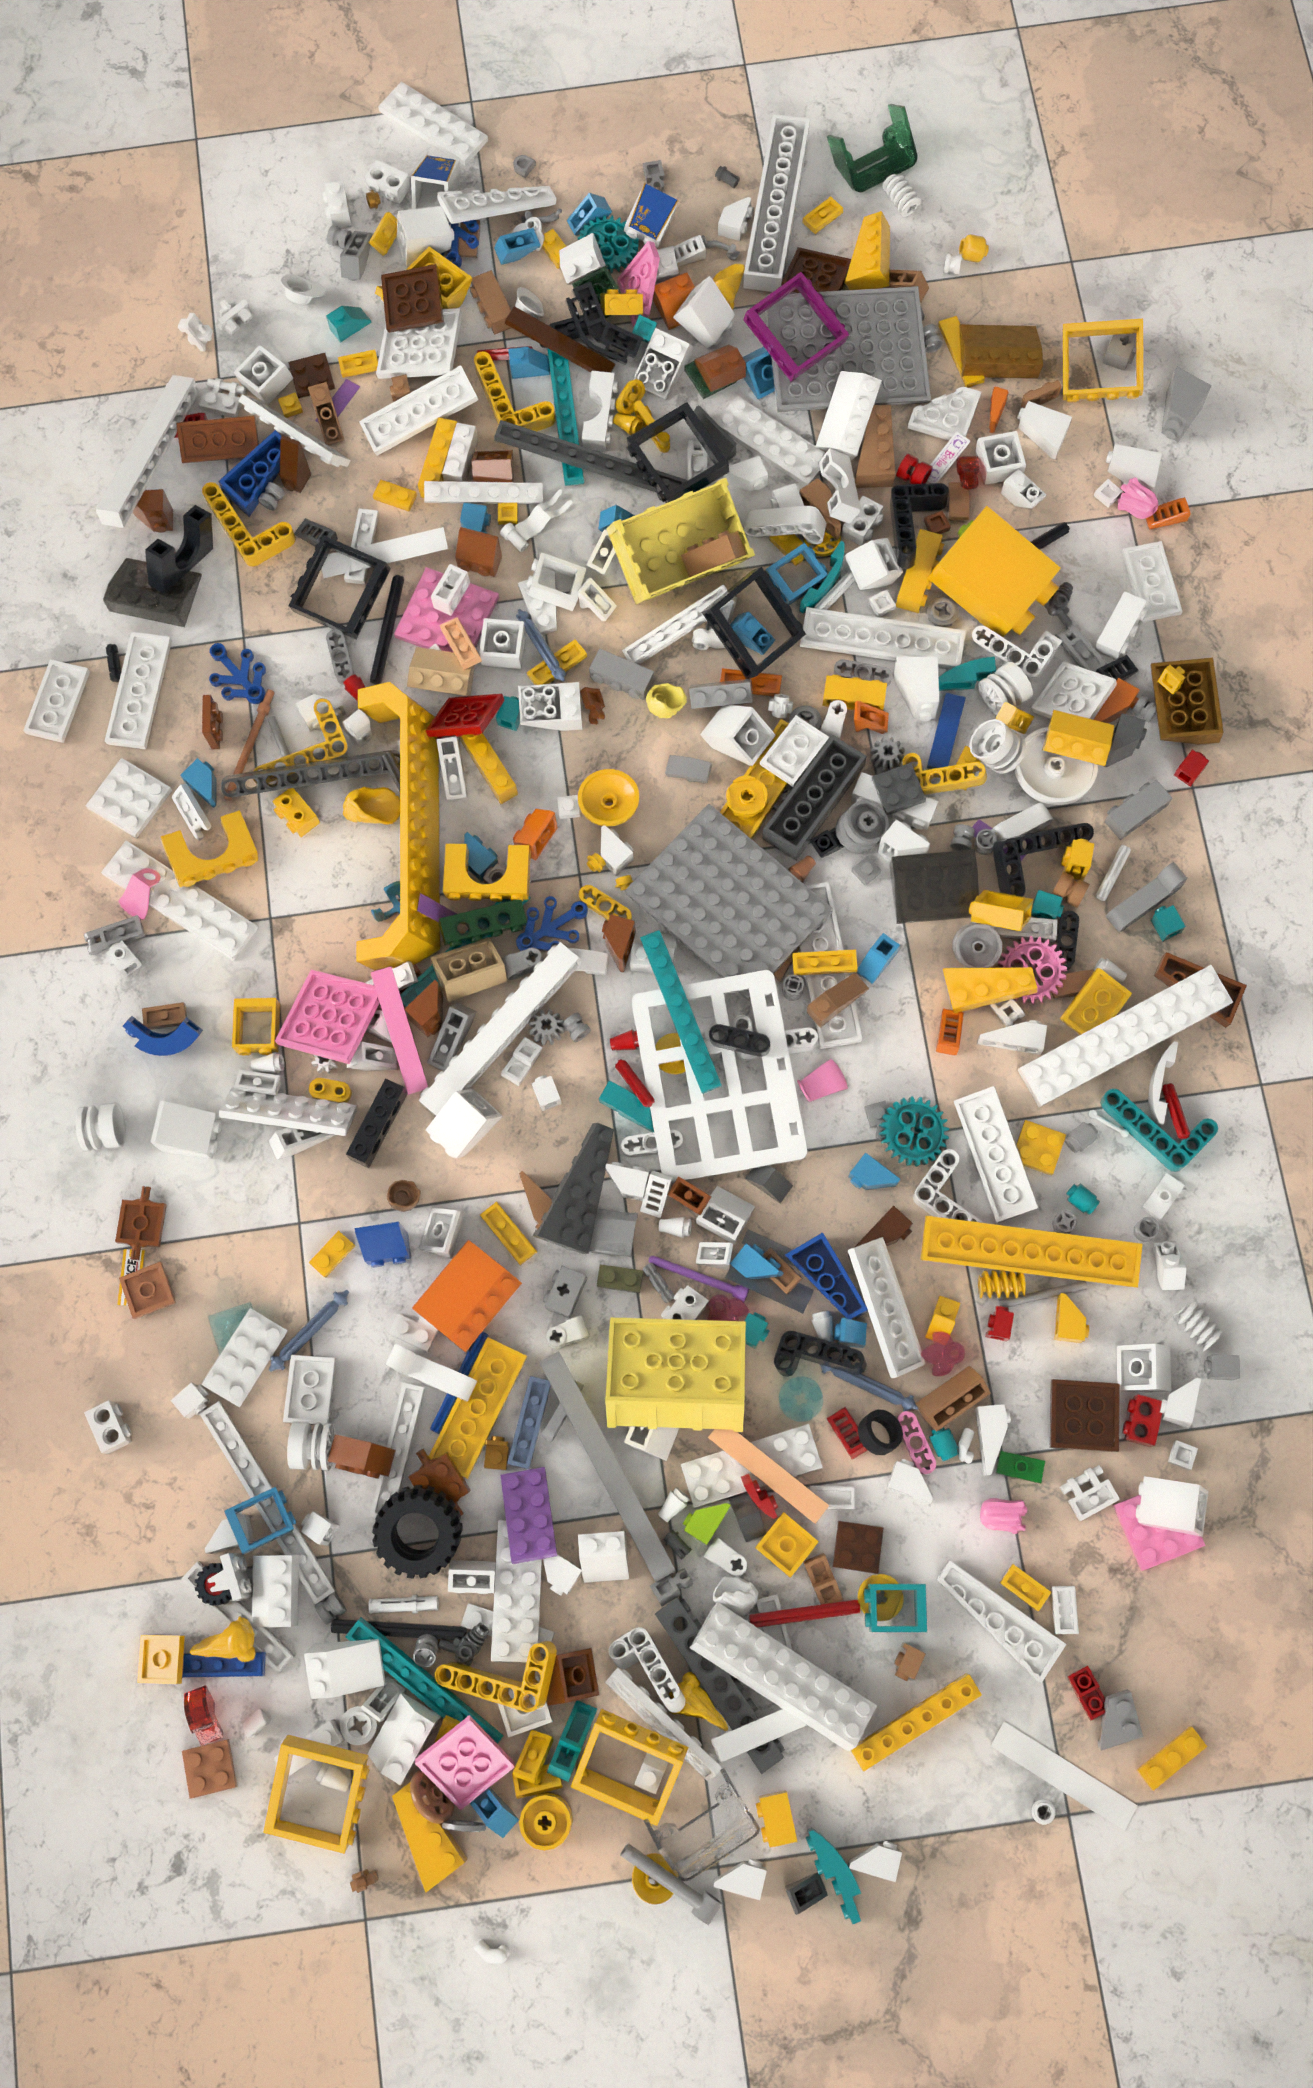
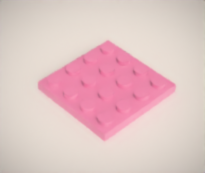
[394,567,499,653]
[275,970,380,1064]

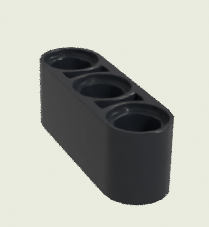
[709,1024,770,1057]

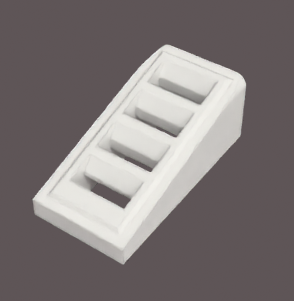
[674,235,706,267]
[640,1171,673,1218]

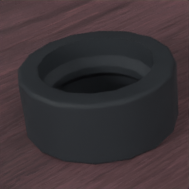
[858,1409,903,1455]

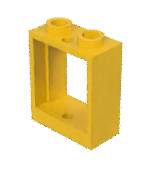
[969,890,1034,931]
[232,998,280,1056]

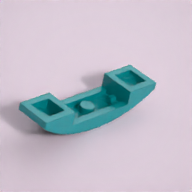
[799,541,845,613]

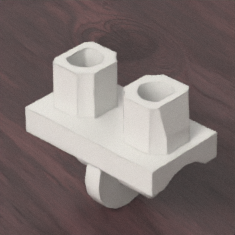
[218,299,253,335]
[178,313,213,352]

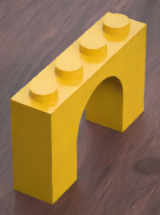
[160,810,258,887]
[443,844,531,902]

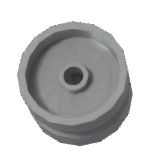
[835,800,889,853]
[952,923,1002,968]

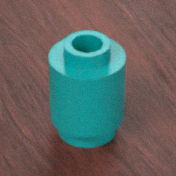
[1066,1183,1100,1215]
[929,1427,959,1461]

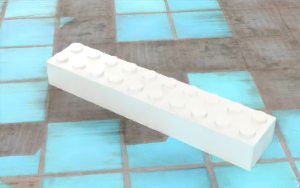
[743,114,810,292]
[1018,965,1233,1107]

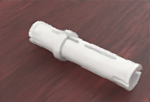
[369,1595,439,1614]

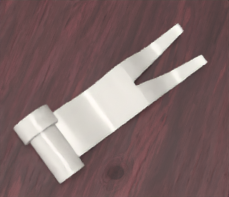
[500,489,574,552]

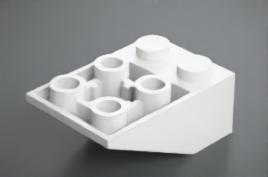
[633,328,694,400]
[518,682,582,731]

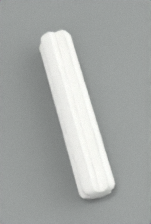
[814,569,856,610]
[1096,845,1131,901]

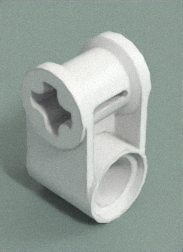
[821,700,847,739]
[343,709,372,746]
[546,1316,590,1349]
[703,1537,747,1576]

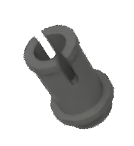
[715,166,740,188]
[663,1530,692,1560]

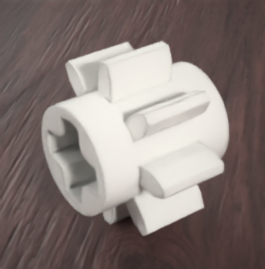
[768,694,793,718]
[311,1055,338,1074]

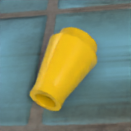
[613,413,643,435]

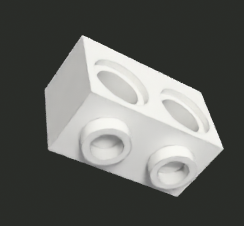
[365,160,411,204]
[842,496,884,546]
[431,564,470,616]
[84,1400,132,1454]

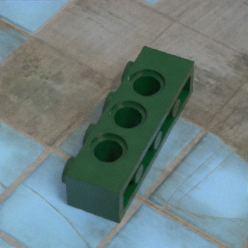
[438,900,527,948]

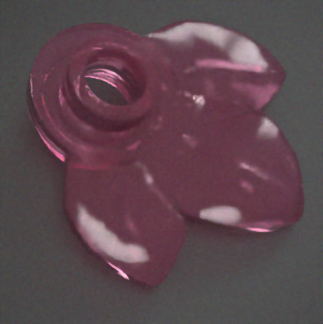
[707,1294,749,1321]
[921,1332,965,1376]

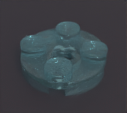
[779,1376,824,1422]

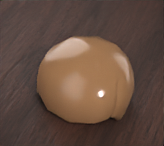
[387,1180,421,1212]

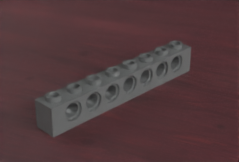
[655,1597,785,1774]

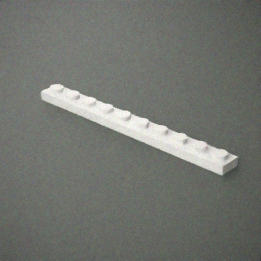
[200,1401,336,1604]

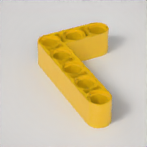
[474,351,556,431]
[202,482,296,567]
[253,698,347,783]
[435,1641,557,1712]

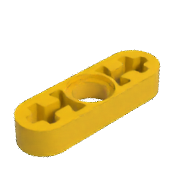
[579,885,632,920]

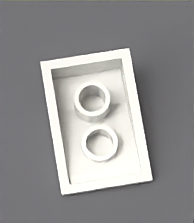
[304,1639,386,1699]

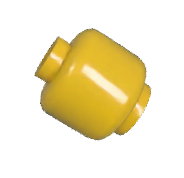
[959,234,989,262]

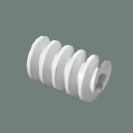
[882,174,921,217]
[1173,1301,1222,1352]

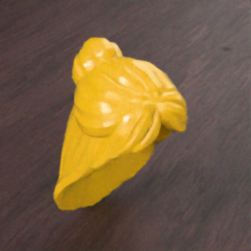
[713,264,745,310]
[342,786,400,825]
[190,1616,256,1662]
[669,1672,728,1732]

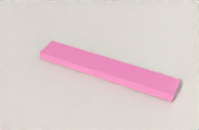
[371,966,428,1095]

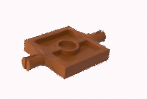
[115,1186,167,1260]
[408,1448,471,1516]

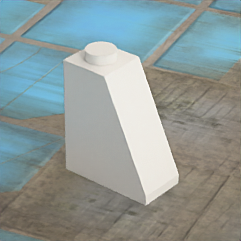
[1017,401,1072,459]
[1106,444,1162,491]

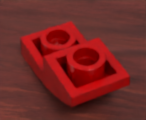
[741,1473,778,1519]
[1068,1666,1105,1721]

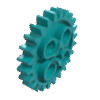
[578,215,639,274]
[879,1096,950,1167]

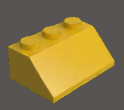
[406,246,472,309]
[1042,710,1114,766]

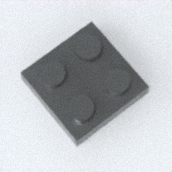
[872,763,926,815]

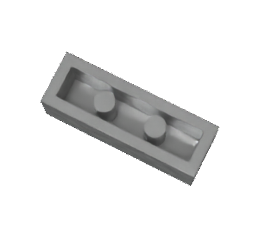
[589,648,655,700]
[689,679,753,709]
[1105,780,1172,840]

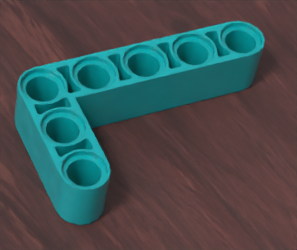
[1100,1089,1218,1172]

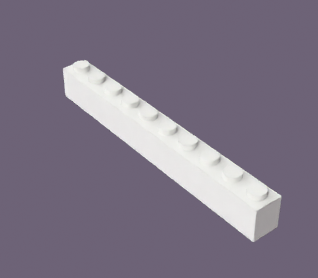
[96,375,199,528]
[419,942,581,1116]

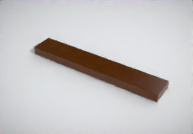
[505,306,616,373]

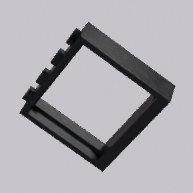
[626,402,729,503]
[288,535,391,640]
[701,567,806,679]

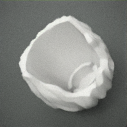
[713,1576,758,1617]

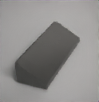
[694,405,736,461]

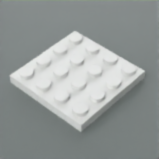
[376,308,462,379]

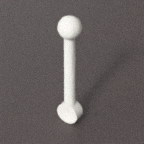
[1088,1110,1129,1137]

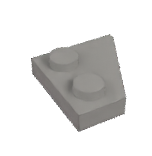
[1098,1689,1143,1751]

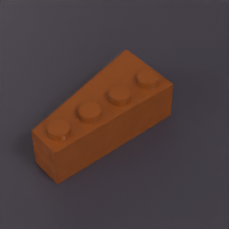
[1154,952,1247,1028]

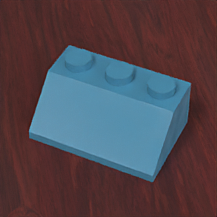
[743,346,775,399]

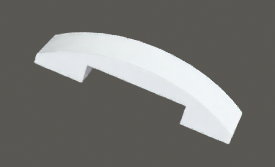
[1148,1041,1178,1127]

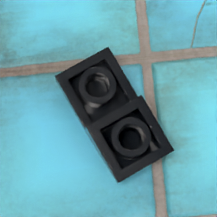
[810,827,844,858]

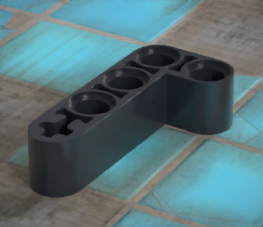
[774,1331,867,1377]

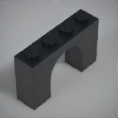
[145,505,213,594]

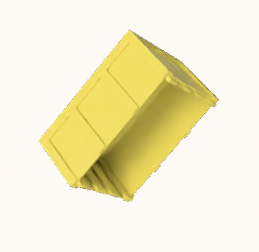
[606,478,755,605]
[605,1317,746,1432]

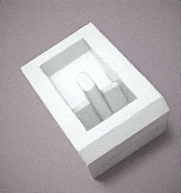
[696,1242,733,1270]
[361,1676,406,1722]

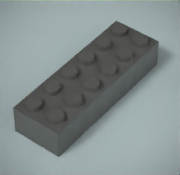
[762,735,867,861]

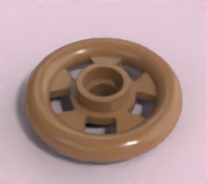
[410,1770,455,1824]

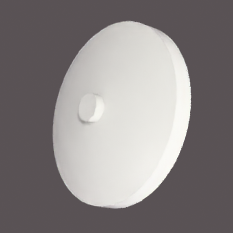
[1014,727,1098,805]

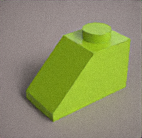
[683,1503,731,1545]

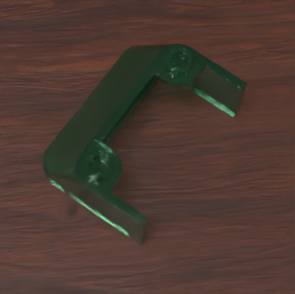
[827,104,918,193]

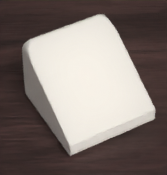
[243,1709,271,1738]

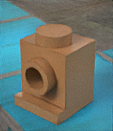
[389,375,411,402]
[894,1643,926,1681]

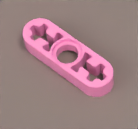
[897,1411,936,1475]

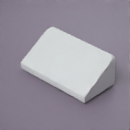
[234,1069,283,1095]

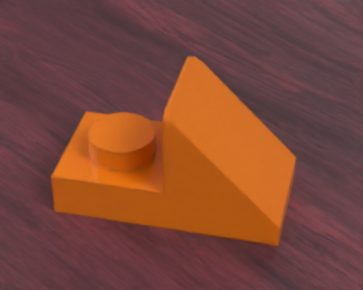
[854,701,889,734]

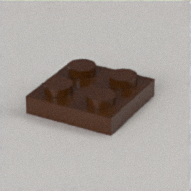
[288,353,335,399]
[832,1521,884,1574]

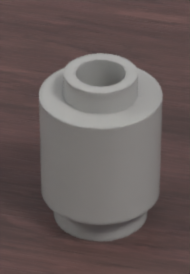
[1065,1122,1098,1153]

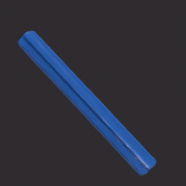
[430,1331,489,1434]

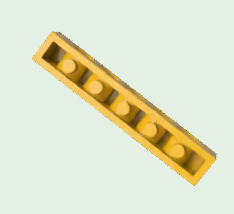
[850,1673,982,1771]

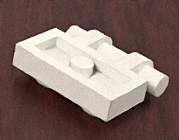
[199,378,246,418]
[1060,1465,1120,1521]

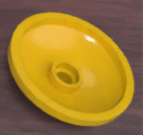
[578,769,640,826]

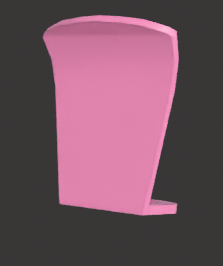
[119,868,161,920]
[797,1059,848,1102]

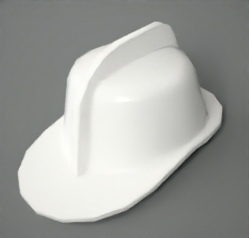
[281,274,326,305]
[515,287,544,319]

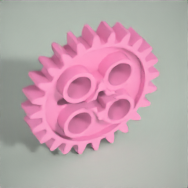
[998,936,1067,1005]

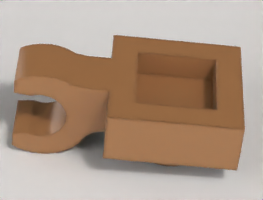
[350,1869,379,1893]

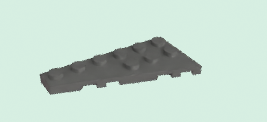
[533,1123,614,1254]

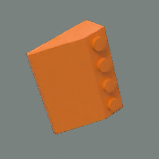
[412,1240,522,1352]

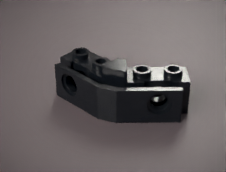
[565,281,643,365]

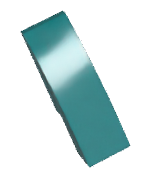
[938,656,996,691]
[599,1080,654,1133]
[547,1700,597,1782]

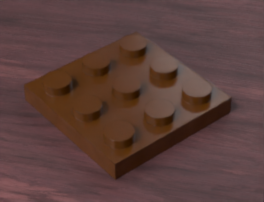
[781,247,851,293]
[381,264,444,333]
[1050,1379,1120,1452]

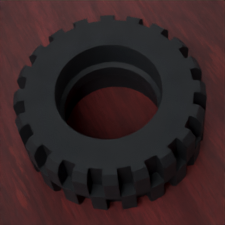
[372,1485,463,1579]

